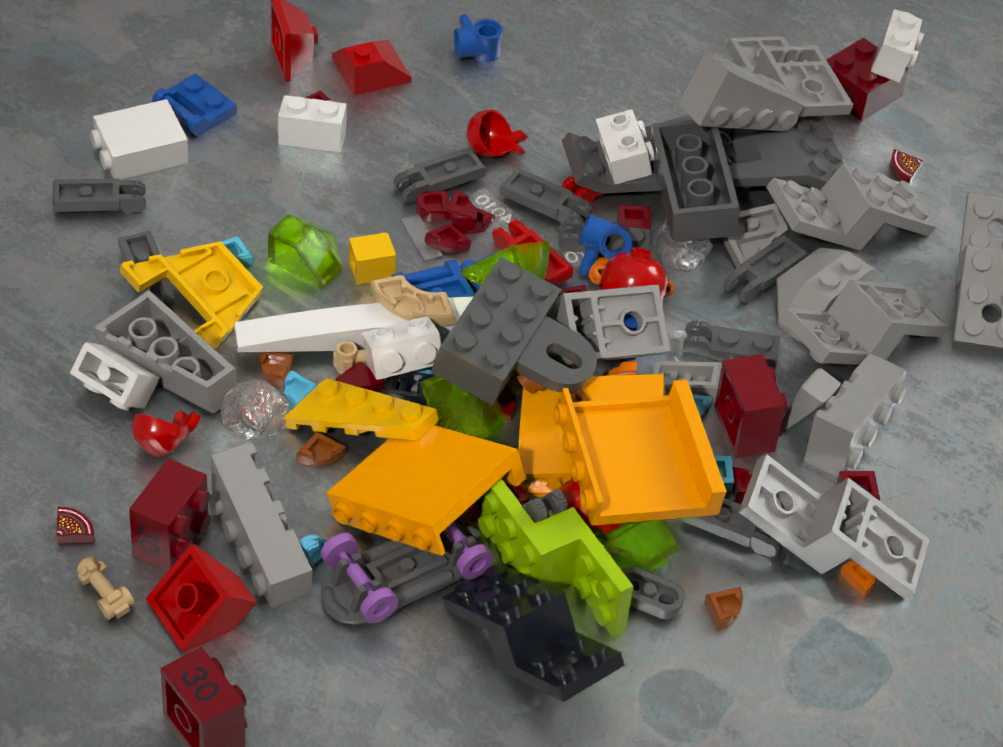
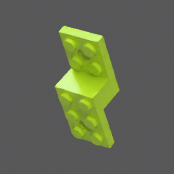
[478,478,633,637]

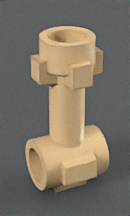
[333,341,367,374]
[77,556,135,621]

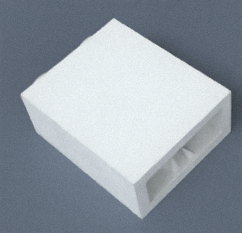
[90,99,189,180]

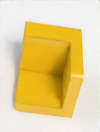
[348,233,396,285]

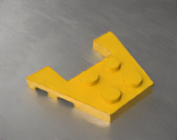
[120,241,263,350]

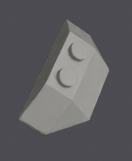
[776,247,889,344]

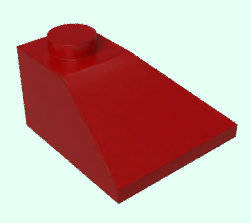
[271,0,318,82]
[332,40,412,96]
[146,544,257,652]

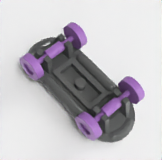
[321,518,494,625]

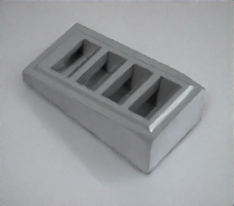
[652,361,722,404]
[782,368,840,431]

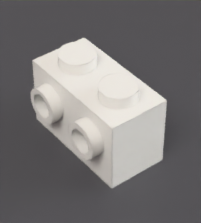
[870,9,924,82]
[278,95,347,153]
[595,109,655,184]
[362,316,441,380]
[70,342,160,411]

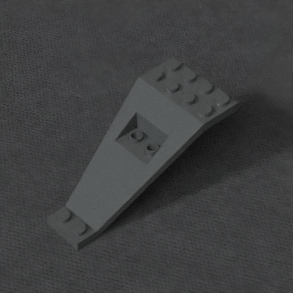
[562,115,844,193]

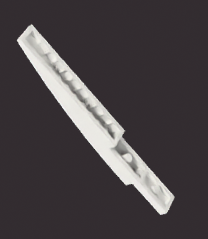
[234,297,473,352]

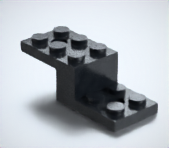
[442,564,625,702]

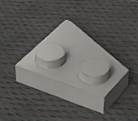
[721,203,789,269]

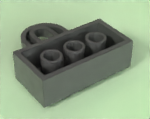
[431,256,597,406]

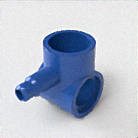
[454,14,503,62]
[578,214,632,276]

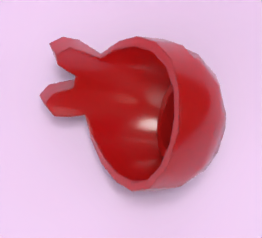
[466,109,528,158]
[131,410,200,457]

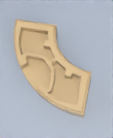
[370,275,455,326]

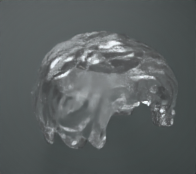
[653,220,713,272]
[220,380,289,440]

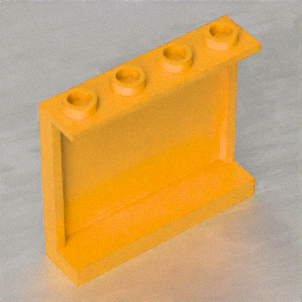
[518,374,666,497]
[554,380,727,526]
[326,425,526,556]

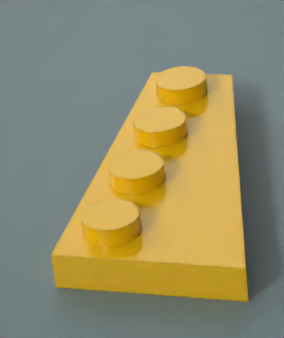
[283,378,439,441]

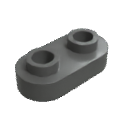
[621,567,686,619]

